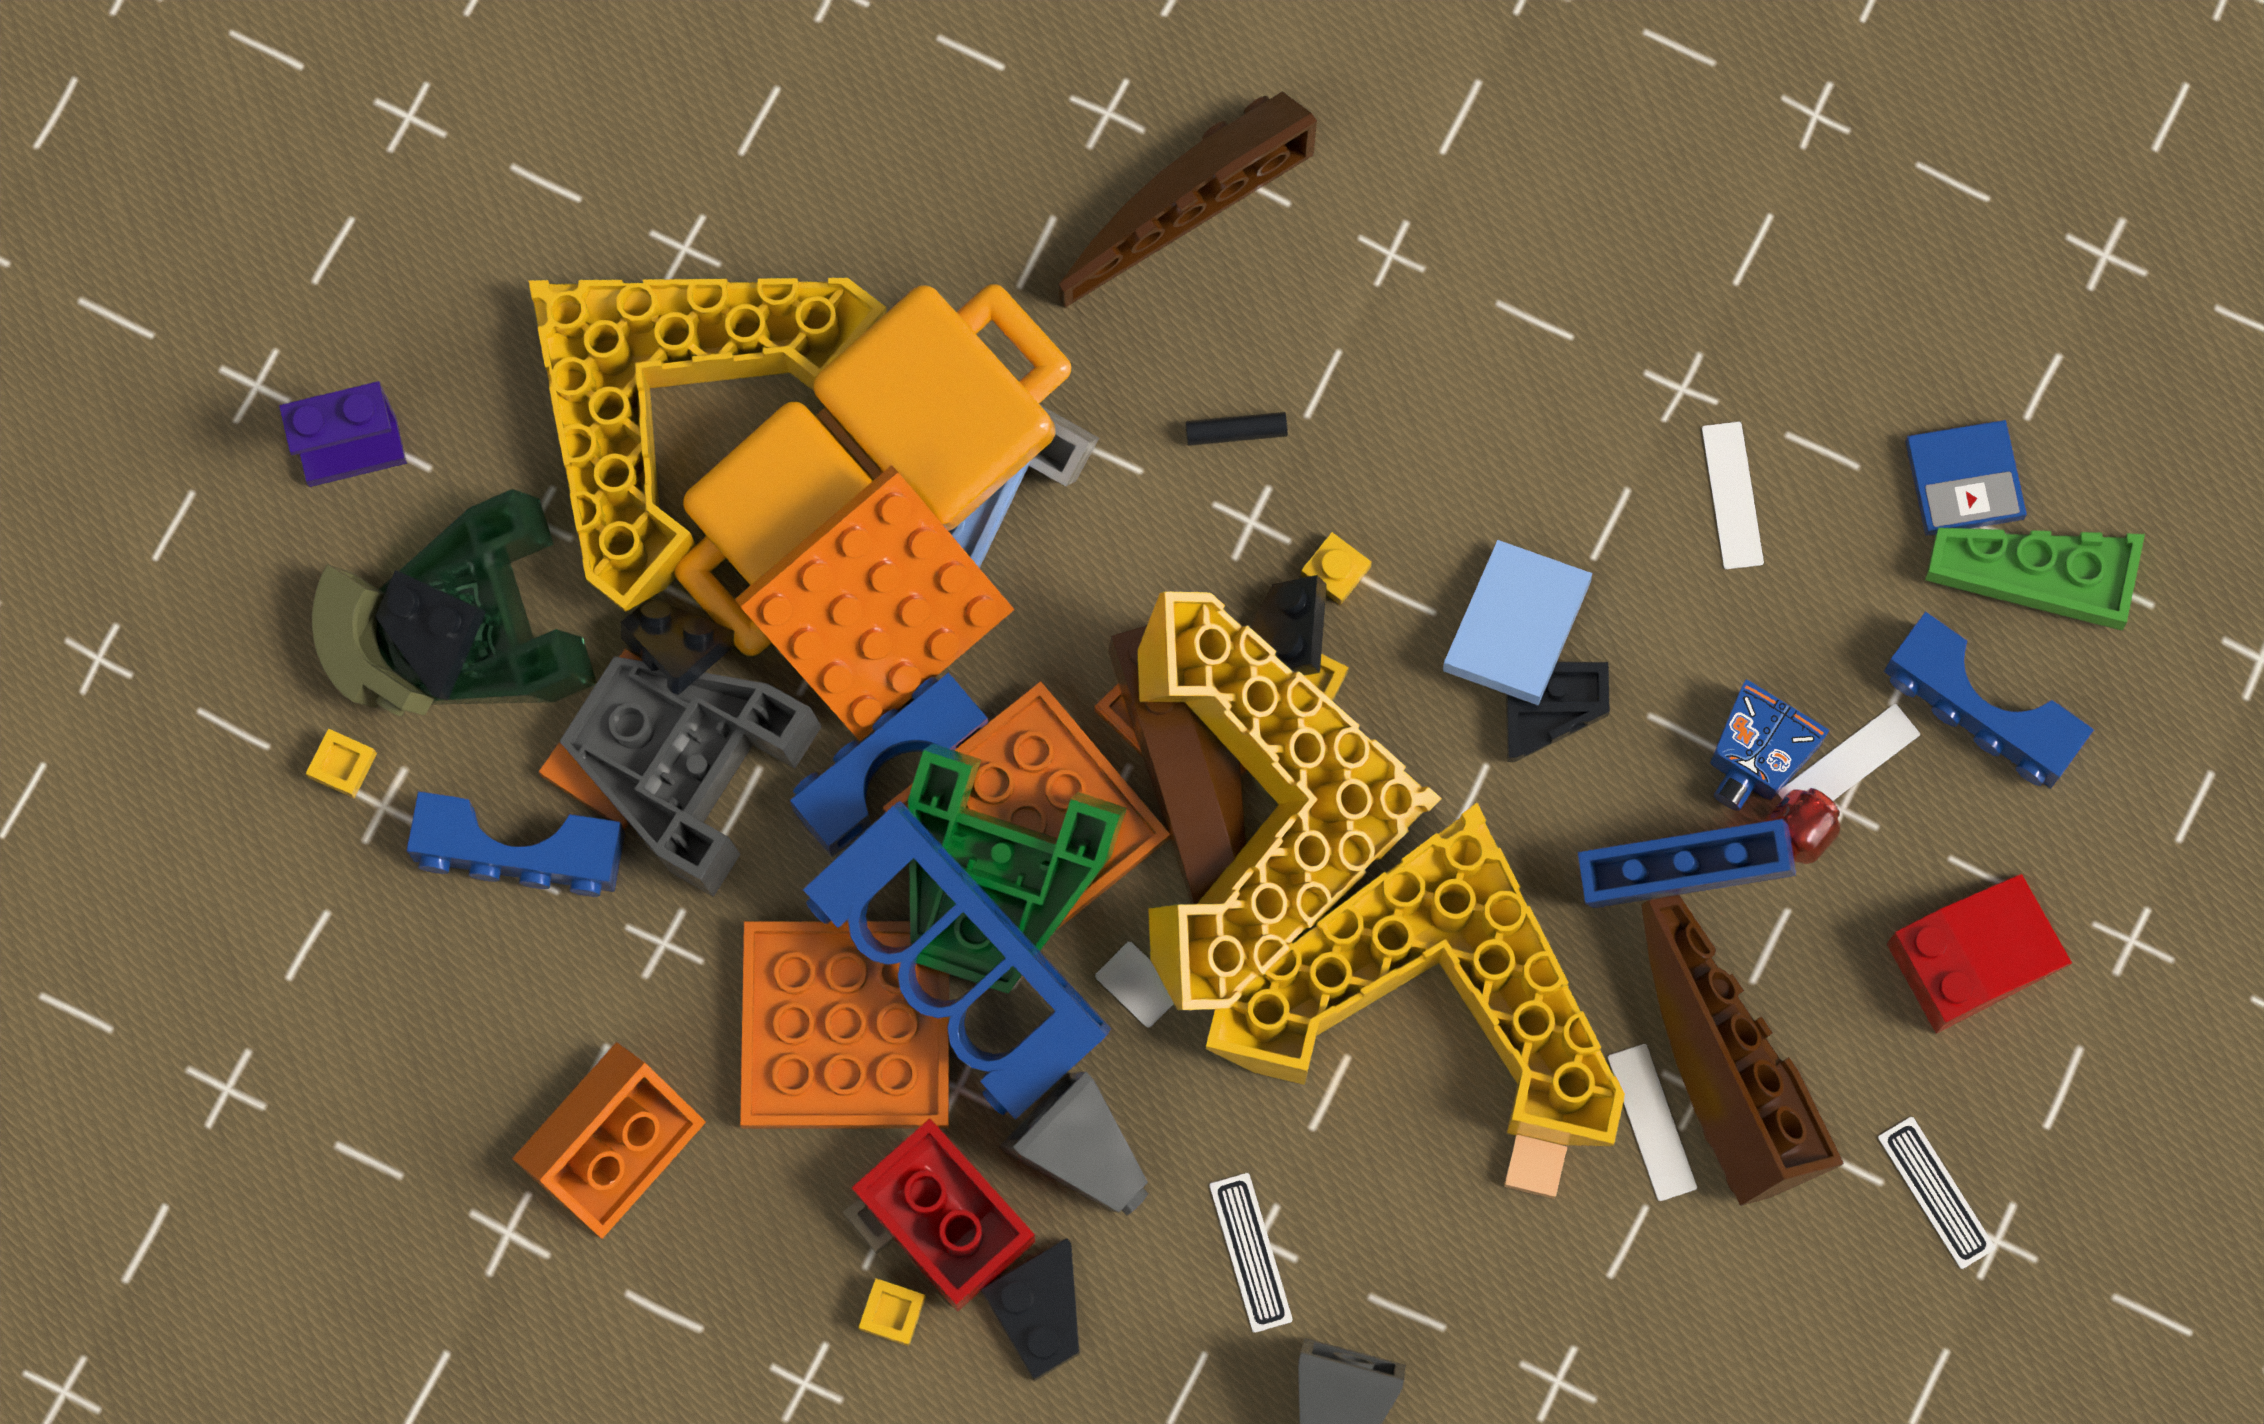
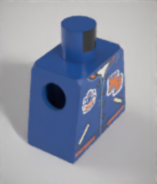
[1710,679,1829,811]

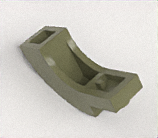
[312,564,435,717]

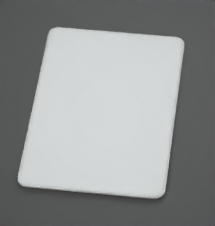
[1095,942,1174,1028]

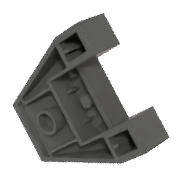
[560,656,822,897]

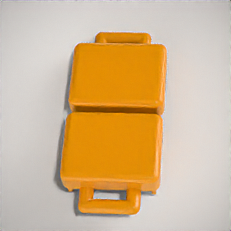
[675,284,1071,656]

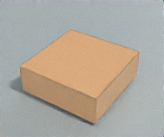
[1504,1134,1567,1199]

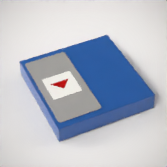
[1905,420,2027,536]

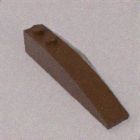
[1059,91,1317,308]
[1108,625,1246,905]
[1641,894,1844,1206]

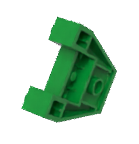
[908,743,1127,994]

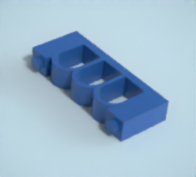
[803,801,1111,1120]

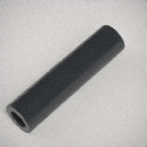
[1186,412,1288,446]

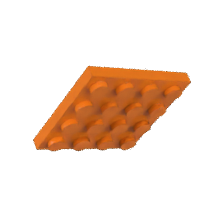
[735,465,1015,742]
[882,681,1170,931]
[740,921,950,1129]

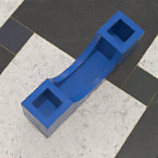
[1883,611,2094,789]
[790,672,988,857]
[407,791,625,897]

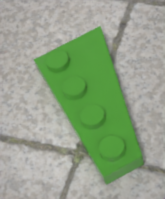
[1925,528,2145,631]

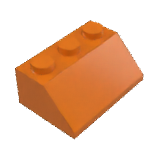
[512,1042,706,1239]

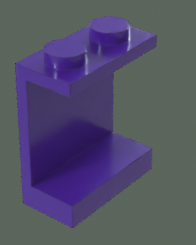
[279,381,407,487]

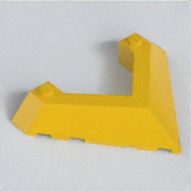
[528,278,887,612]
[1137,592,1442,1010]
[1206,803,1625,1146]

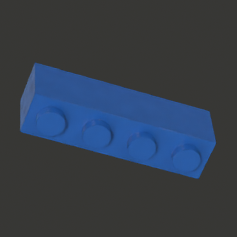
[1578,819,1796,909]

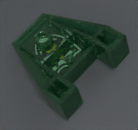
[377,489,597,705]

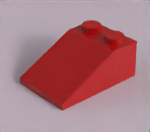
[1886,874,2072,1034]
[851,1118,1035,1312]

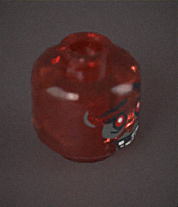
[1765,788,1840,864]

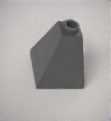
[999,1072,1148,1216]
[1298,1338,1406,1424]

